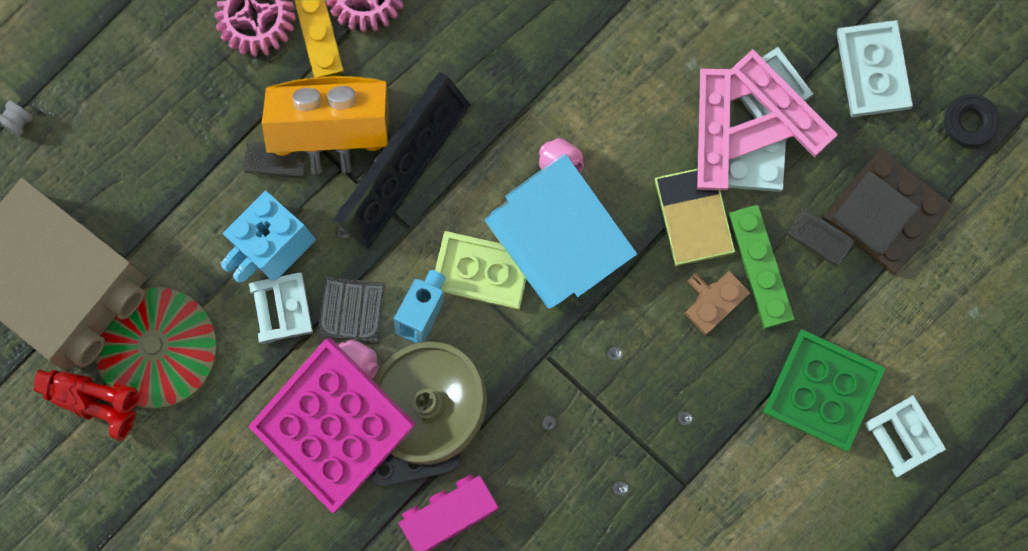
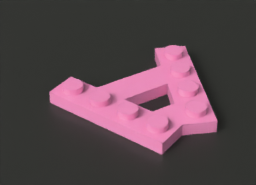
[697,49,838,190]

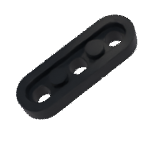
[370,453,461,487]

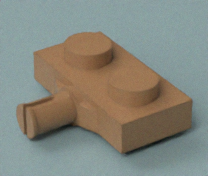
[684,271,750,335]

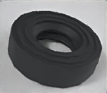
[944,94,1000,148]

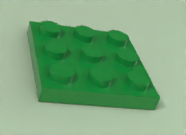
[762,329,886,453]

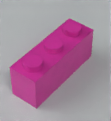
[398,474,499,551]

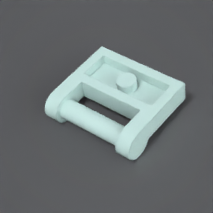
[249,273,313,344]
[864,396,946,477]

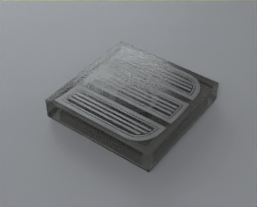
[317,276,386,344]

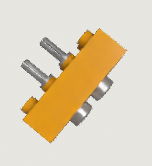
[262,76,389,175]

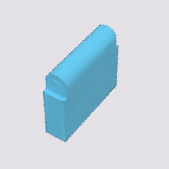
[484,153,637,309]

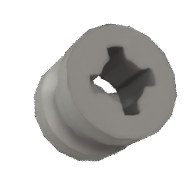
[0,100,34,137]

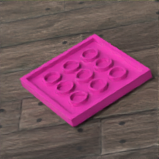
[248,337,417,514]

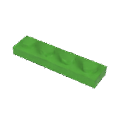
[728,205,794,330]

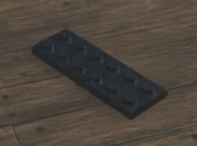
[334,72,471,249]

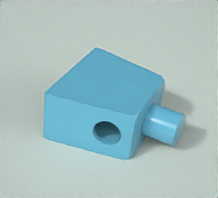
[394,270,446,343]

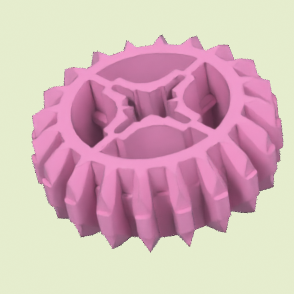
[215,0,296,57]
[326,0,403,33]

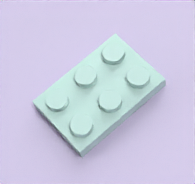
[837,20,913,117]

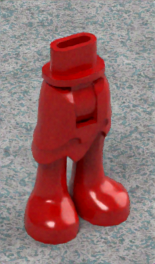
[34,369,139,441]

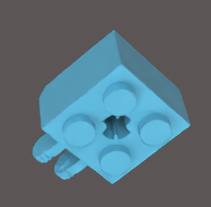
[221,190,316,283]

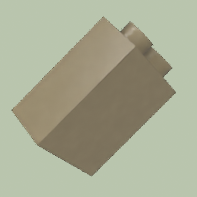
[0,178,147,372]

